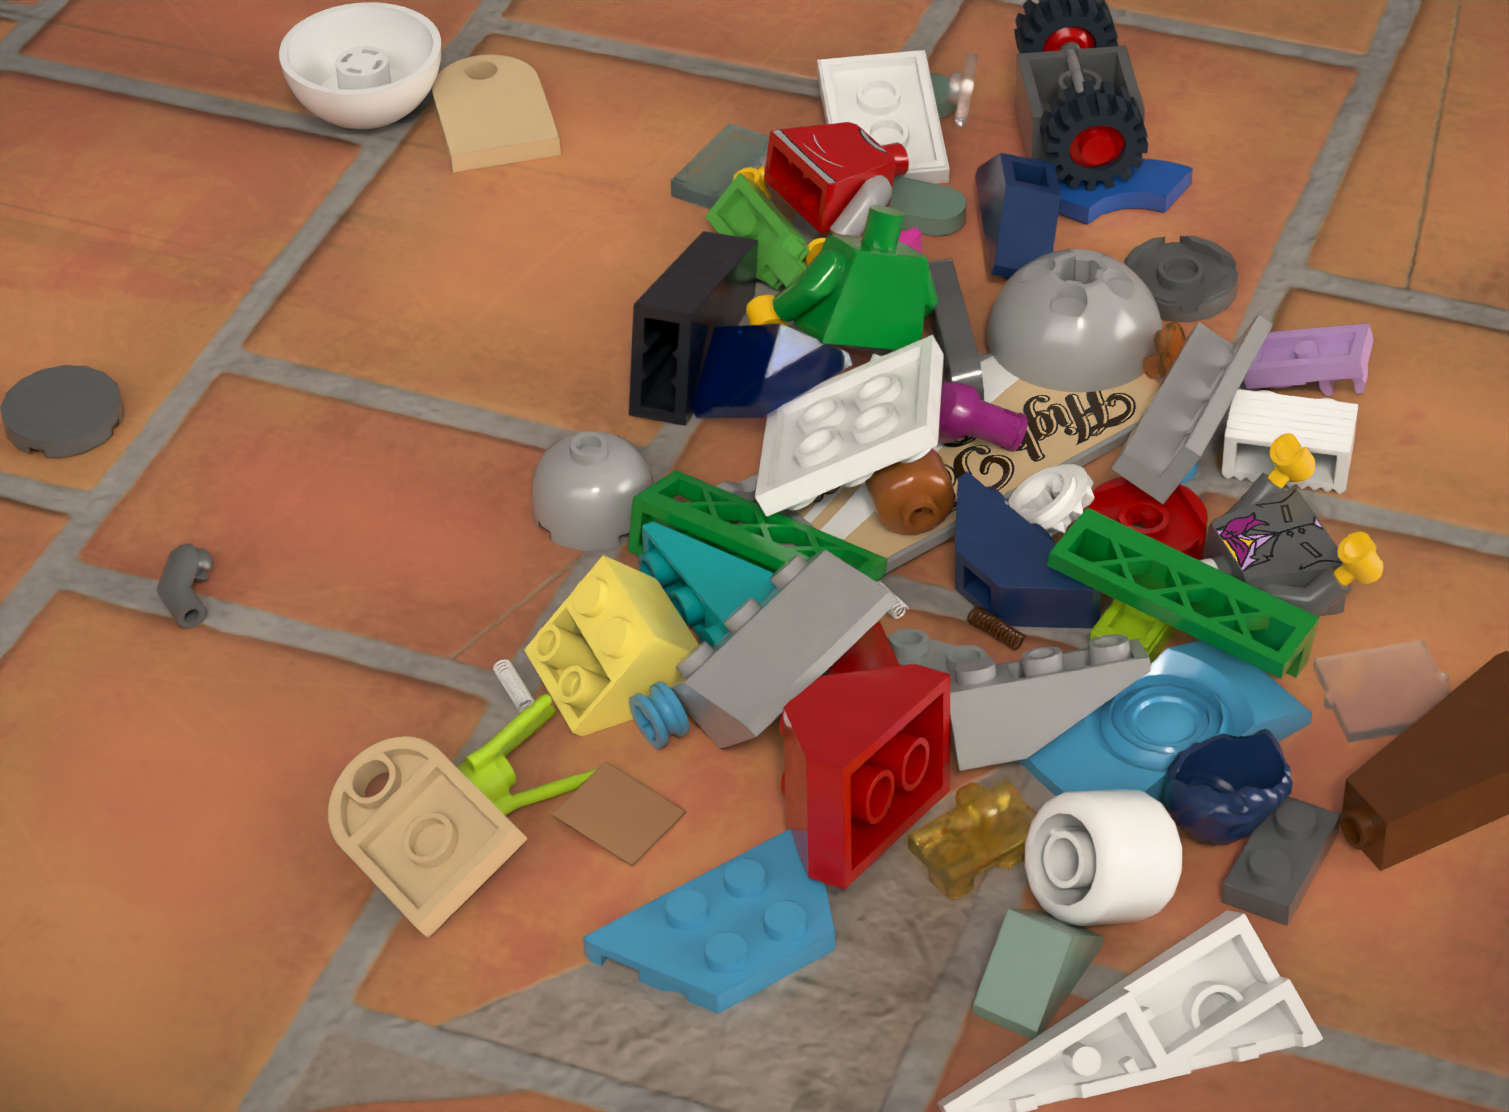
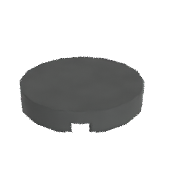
[1124,235,1238,322]
[0,365,124,458]

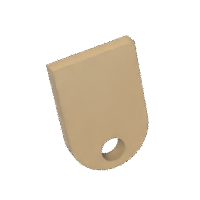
[432,54,561,173]
[328,736,528,938]

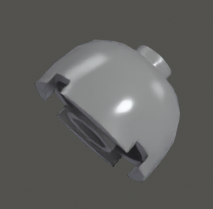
[532,431,653,551]

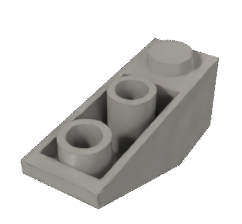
[948,634,1151,771]

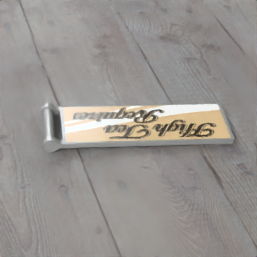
[716,353,1162,573]

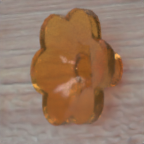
[1143,322,1187,379]

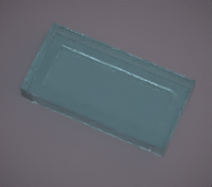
[670,124,769,209]

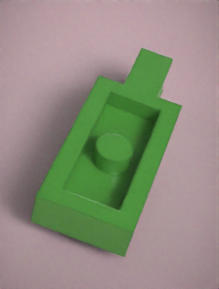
[705,173,810,290]

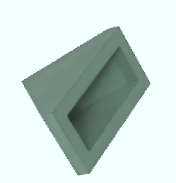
[973,909,1103,1039]

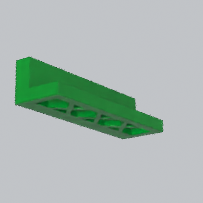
[628,470,888,582]
[1047,508,1319,679]

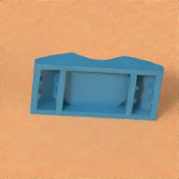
[1018,640,1312,806]

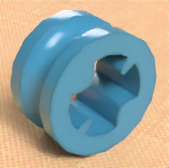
[629,681,690,749]

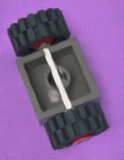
[1014,0,1148,191]

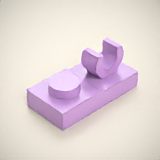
[1244,323,1374,396]

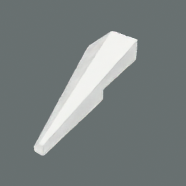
[937,910,1323,1112]

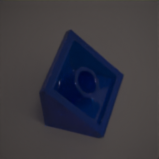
[692,324,853,418]

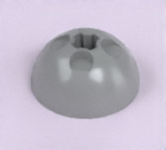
[986,249,1163,392]

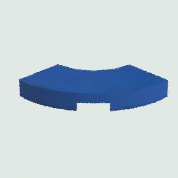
[1058,159,1193,224]

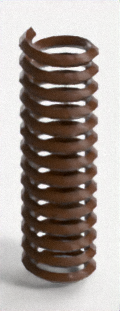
[967,606,1027,650]

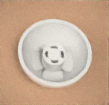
[279,2,441,129]

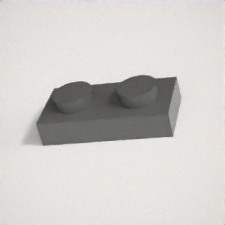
[1222,796,1340,926]

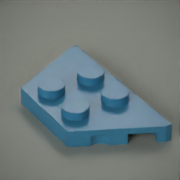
[583,829,835,1014]

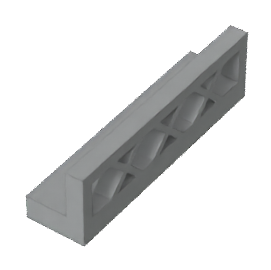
[1111,314,1274,504]

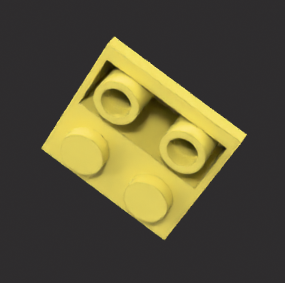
[524,555,699,736]

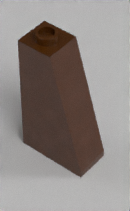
[1339,651,1509,871]

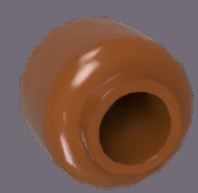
[865,448,955,535]

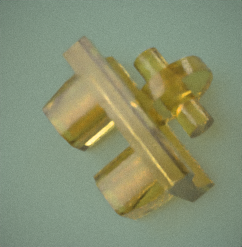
[908,779,1039,901]

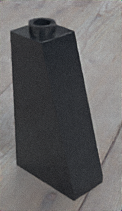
[629,231,758,426]

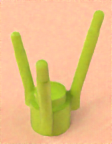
[456,694,597,816]

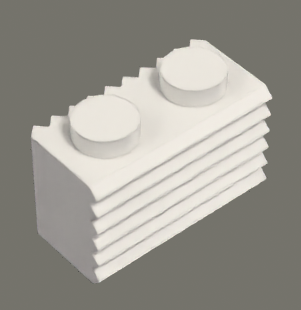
[1222,389,1358,494]

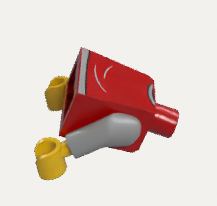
[732,122,909,265]

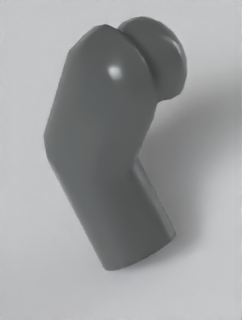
[157,543,213,629]

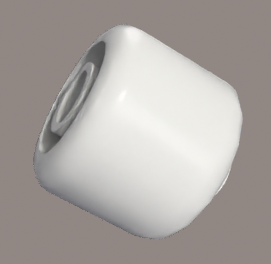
[1024,789,1182,926]

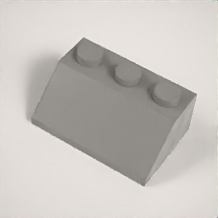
[670,550,899,749]

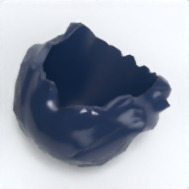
[1164,729,1293,846]

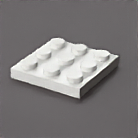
[755,335,944,516]

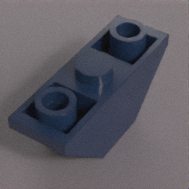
[975,153,1061,280]
[955,472,1102,629]

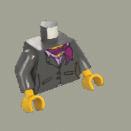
[1199,433,1383,617]

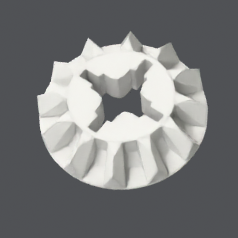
[1008,464,1095,537]

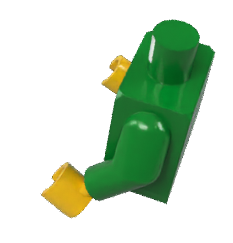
[746,205,939,350]

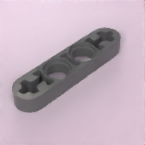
[928,258,984,400]

